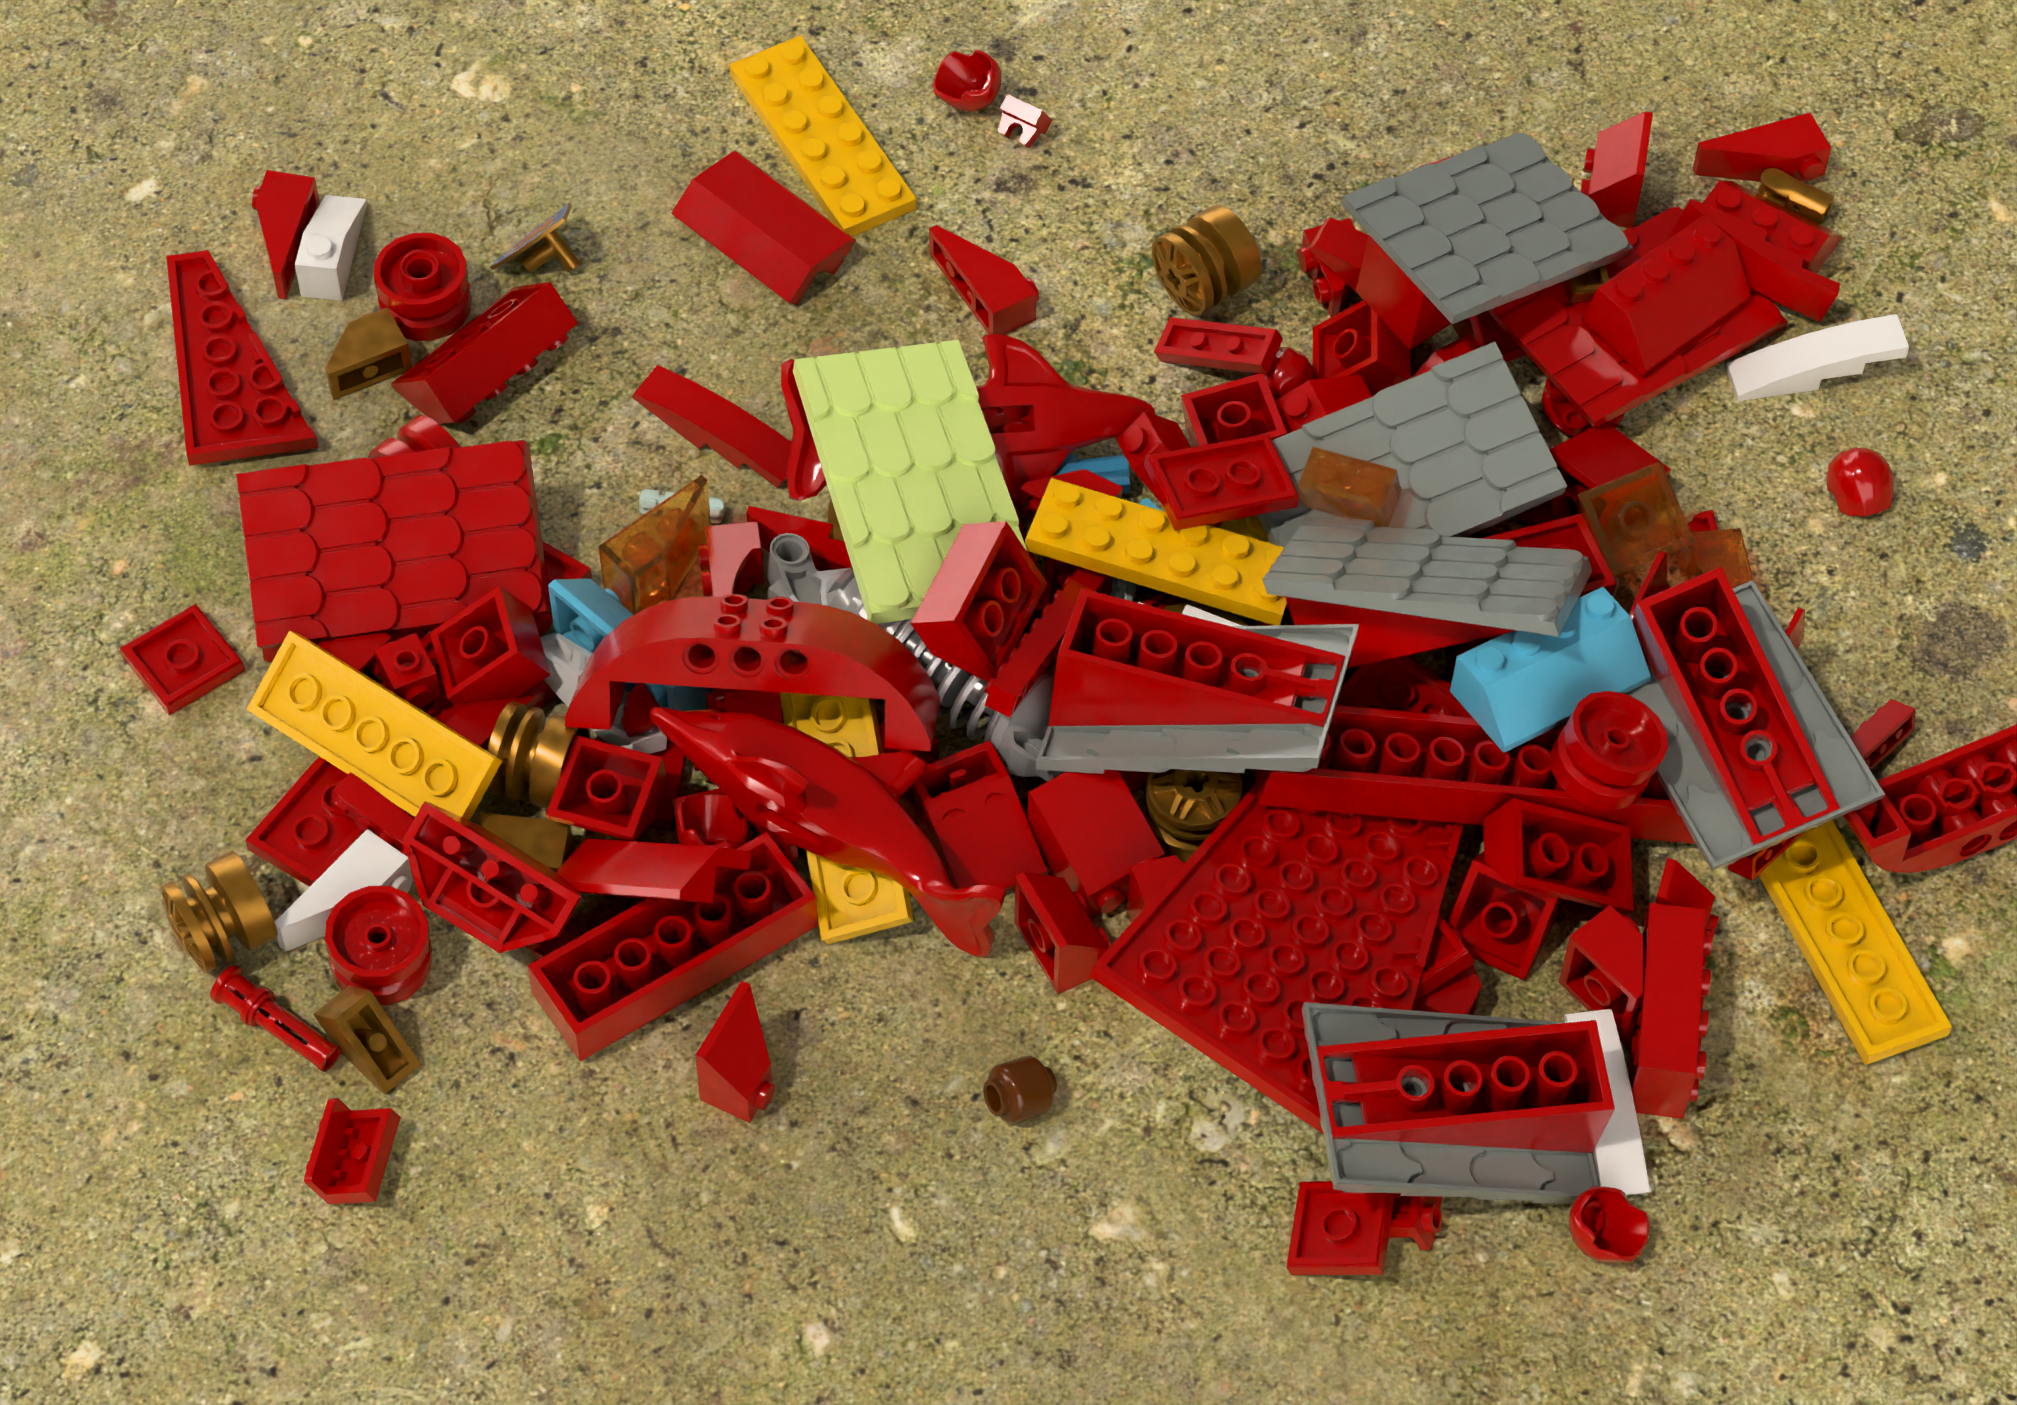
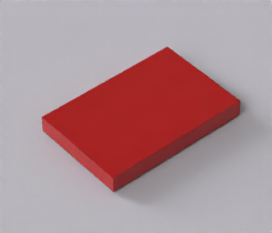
[1144,433,1300,531]

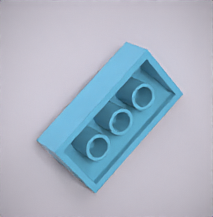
[548,579,715,711]
[1450,587,1651,753]

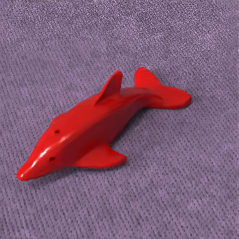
[781,334,1156,504]
[650,707,1005,957]

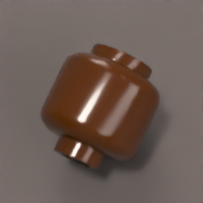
[983,1056,1057,1123]

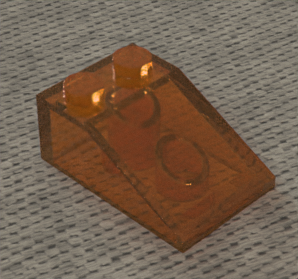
[598,475,711,615]

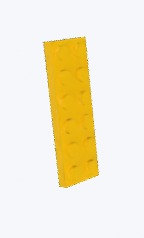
[729,35,917,237]
[1025,478,1288,625]
[246,631,502,821]
[780,692,914,944]
[1759,820,1952,1065]

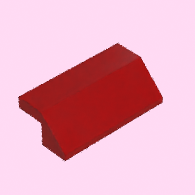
[671,150,856,305]
[556,838,751,903]

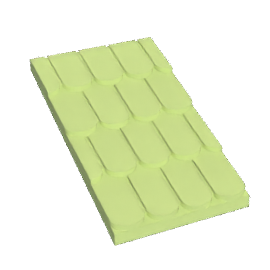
[793,339,1028,624]

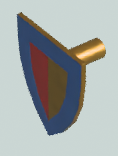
[490,203,581,273]

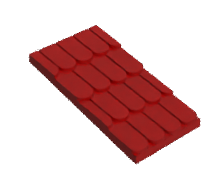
[1488,206,1787,429]
[236,440,552,649]

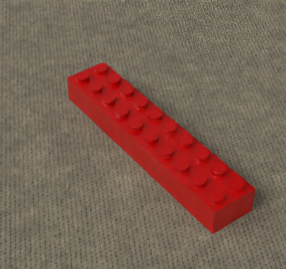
[1255,705,1696,844]

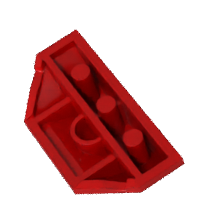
[401,801,582,953]

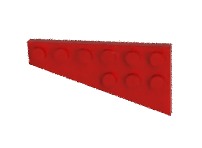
[166,250,319,466]

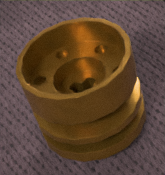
[1152,205,1262,315]
[486,701,590,809]
[1144,769,1243,863]
[161,851,278,974]

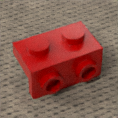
[304,1098,401,1204]

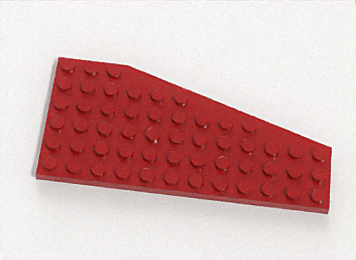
[1089,655,1473,1134]

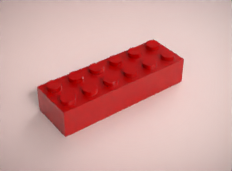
[527,832,818,1062]

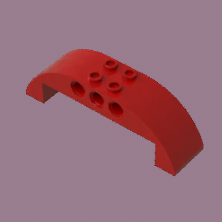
[565,594,940,751]
[1843,724,2017,873]

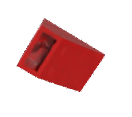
[907,740,1048,892]

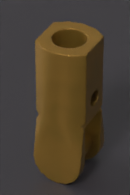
[1758,168,1835,224]

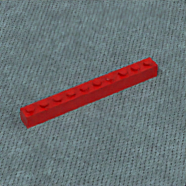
[985,566,1114,718]
[1728,699,1915,881]
[331,772,573,960]

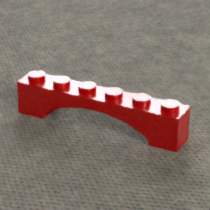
[698,521,782,723]

